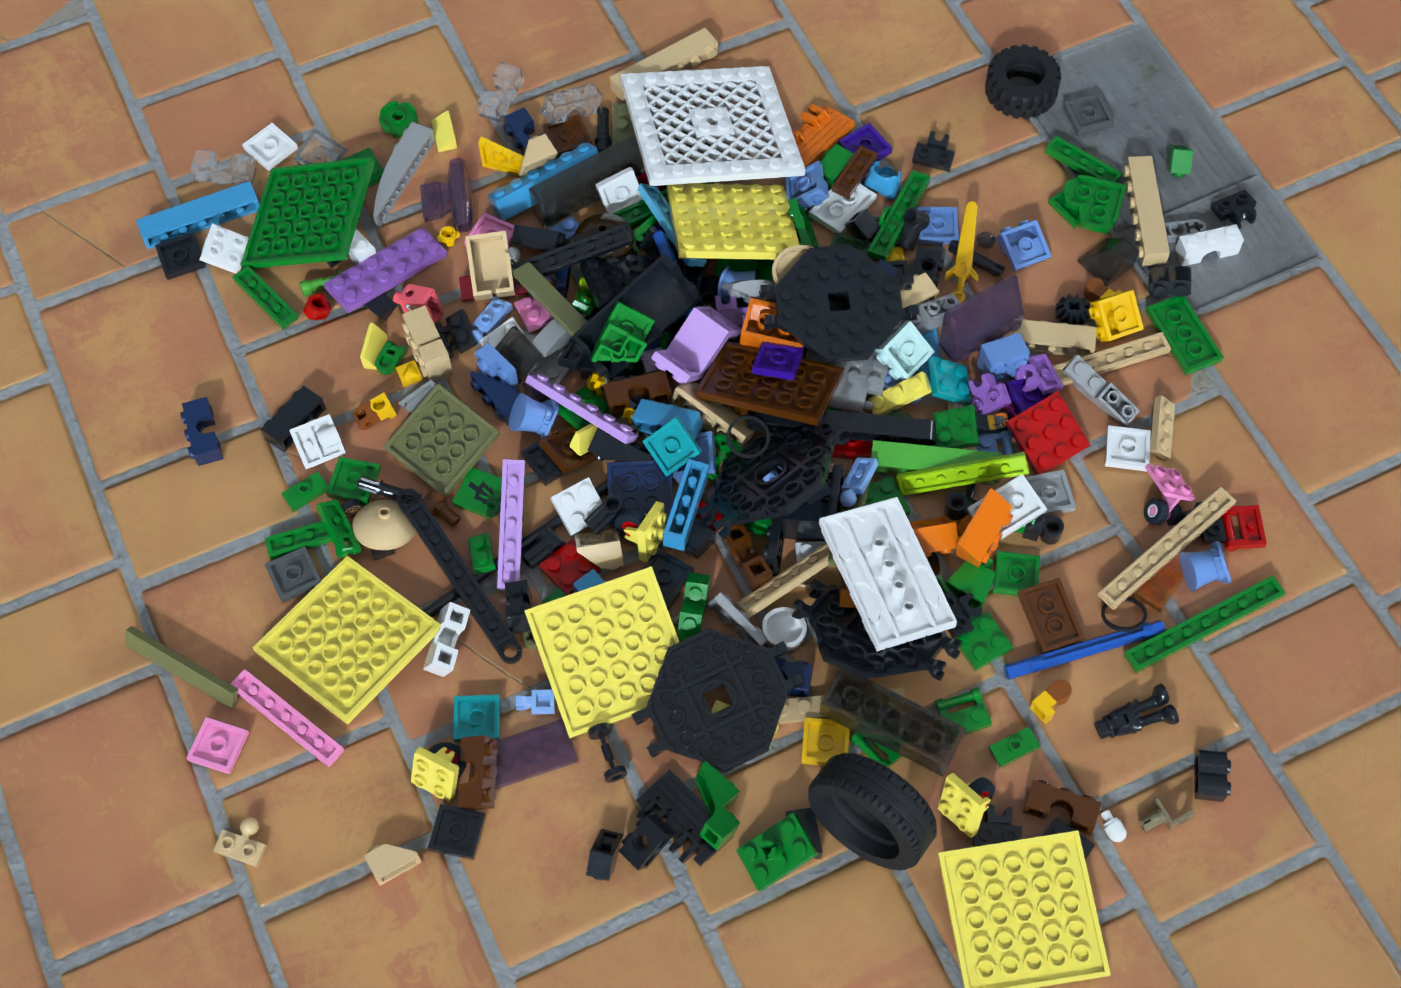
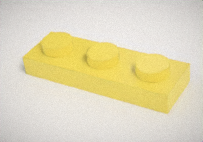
[868,371,932,415]

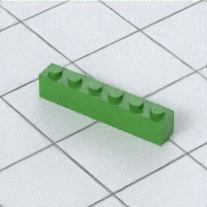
[871,440,1002,486]

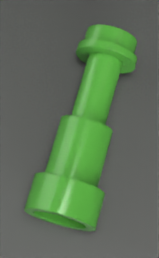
[299,270,344,297]

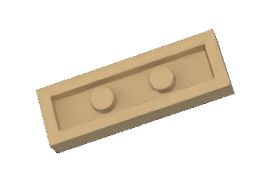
[1150,395,1175,461]

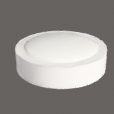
[762,607,807,651]

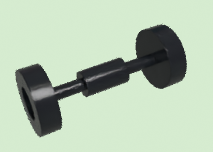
[588,723,628,783]

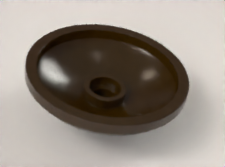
[574,213,634,259]

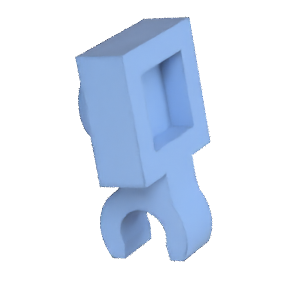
[516,690,555,714]

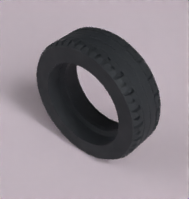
[808,753,937,871]

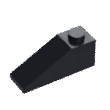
[588,427,655,461]

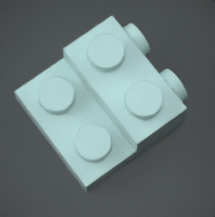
[876,321,934,380]

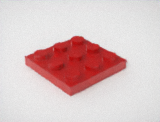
[1005,391,1091,475]

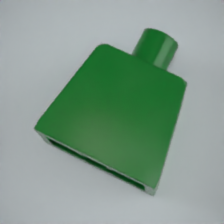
[946,558,996,609]

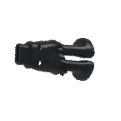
[1094,683,1179,739]

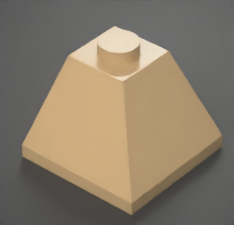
[574,527,624,570]

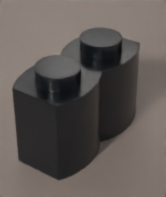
[1149,266,1192,297]
[1194,750,1231,802]

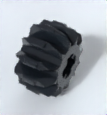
[1055,293,1090,325]

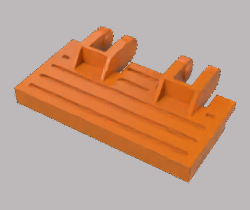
[791,104,855,167]

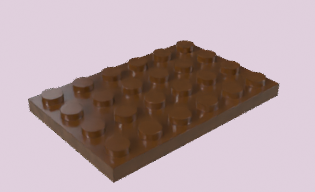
[696,341,845,426]

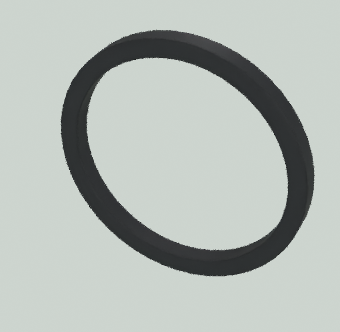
[726,416,770,459]
[1101,597,1147,632]

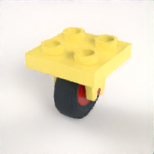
[615,501,667,563]
[411,742,467,802]
[938,773,995,838]

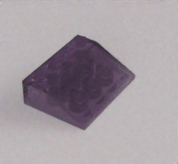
[939,274,1024,362]

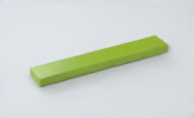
[896,451,1029,496]

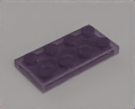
[495,719,578,790]

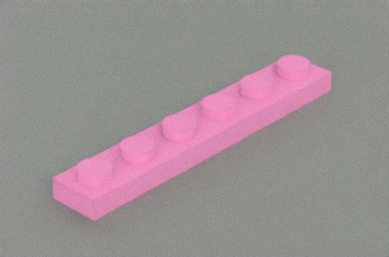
[231,669,345,767]

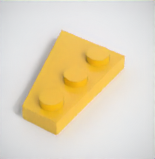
[478,136,527,177]

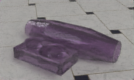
[420,158,474,232]

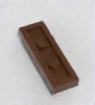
[832,145,878,199]

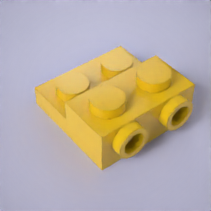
[1089,290,1144,342]

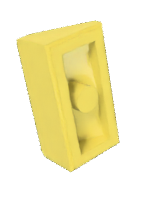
[431,110,457,152]
[360,323,388,370]
[569,423,598,456]

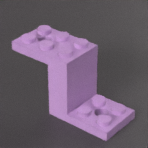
[651,306,742,384]

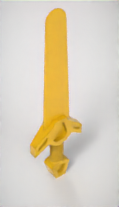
[945,201,979,305]

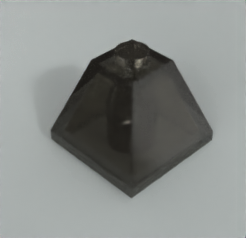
[1077,238,1139,286]

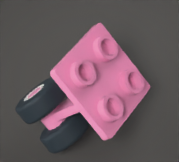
[1144,464,1196,526]

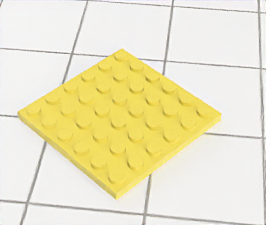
[667,183,799,260]
[253,556,441,725]
[525,566,679,739]
[937,831,1111,988]

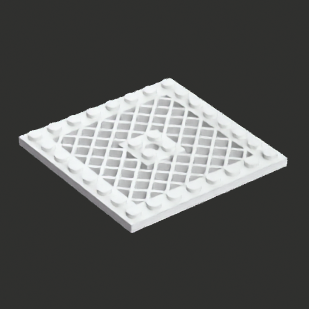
[620,66,806,186]

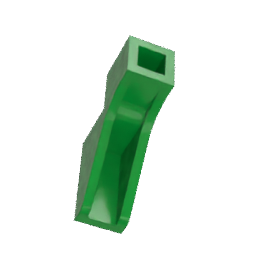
[677,572,711,642]
[695,761,740,850]

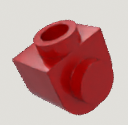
[303,293,331,320]

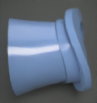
[718,265,756,306]
[509,393,559,439]
[1179,541,1231,592]

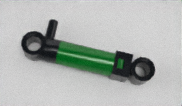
[944,484,1064,545]

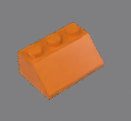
[740,298,804,349]
[956,488,1014,568]
[910,516,959,557]

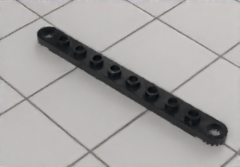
[397,488,522,664]

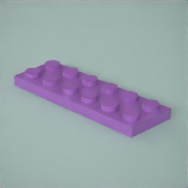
[324,227,447,313]

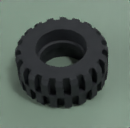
[985,44,1061,119]

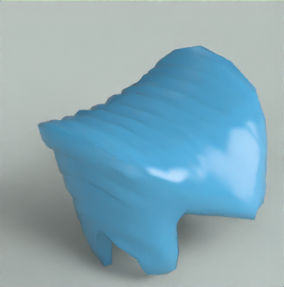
[862,161,901,201]

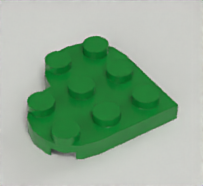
[1063,175,1126,234]

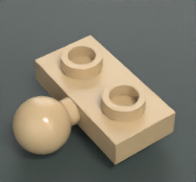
[213,817,267,868]

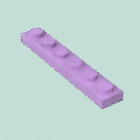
[525,373,638,444]
[497,459,525,590]

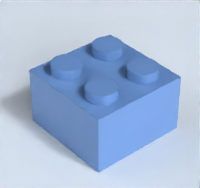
[976,333,1030,383]

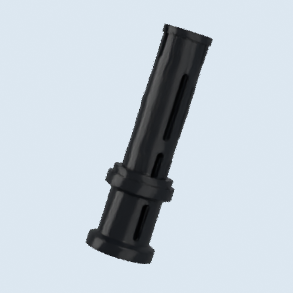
[594,107,612,161]

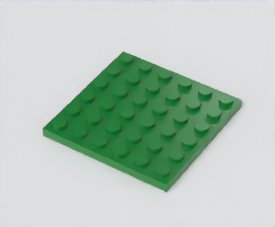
[240,157,375,269]

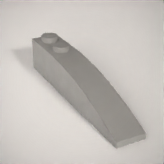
[373,122,435,228]

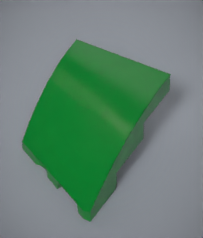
[590,300,655,362]

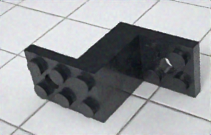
[764,465,844,576]

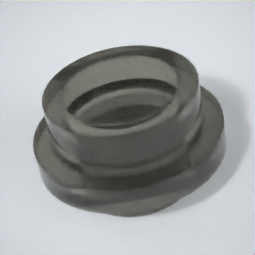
[976,232,996,248]

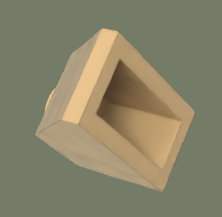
[519,134,558,176]
[364,844,422,886]

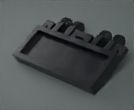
[636,769,734,867]

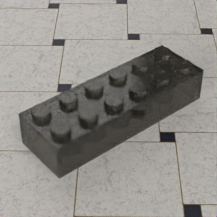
[529,136,645,228]
[819,669,966,777]

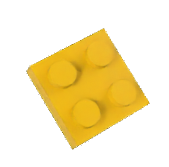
[801,717,850,766]

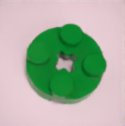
[379,101,418,138]

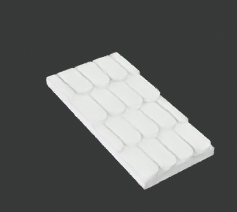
[819,497,957,651]

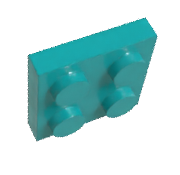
[928,356,971,406]
[642,417,702,477]
[453,694,500,742]

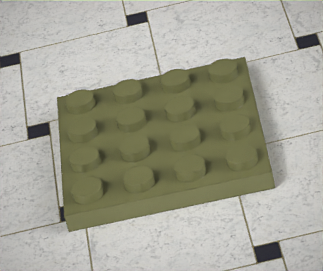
[383,384,501,498]

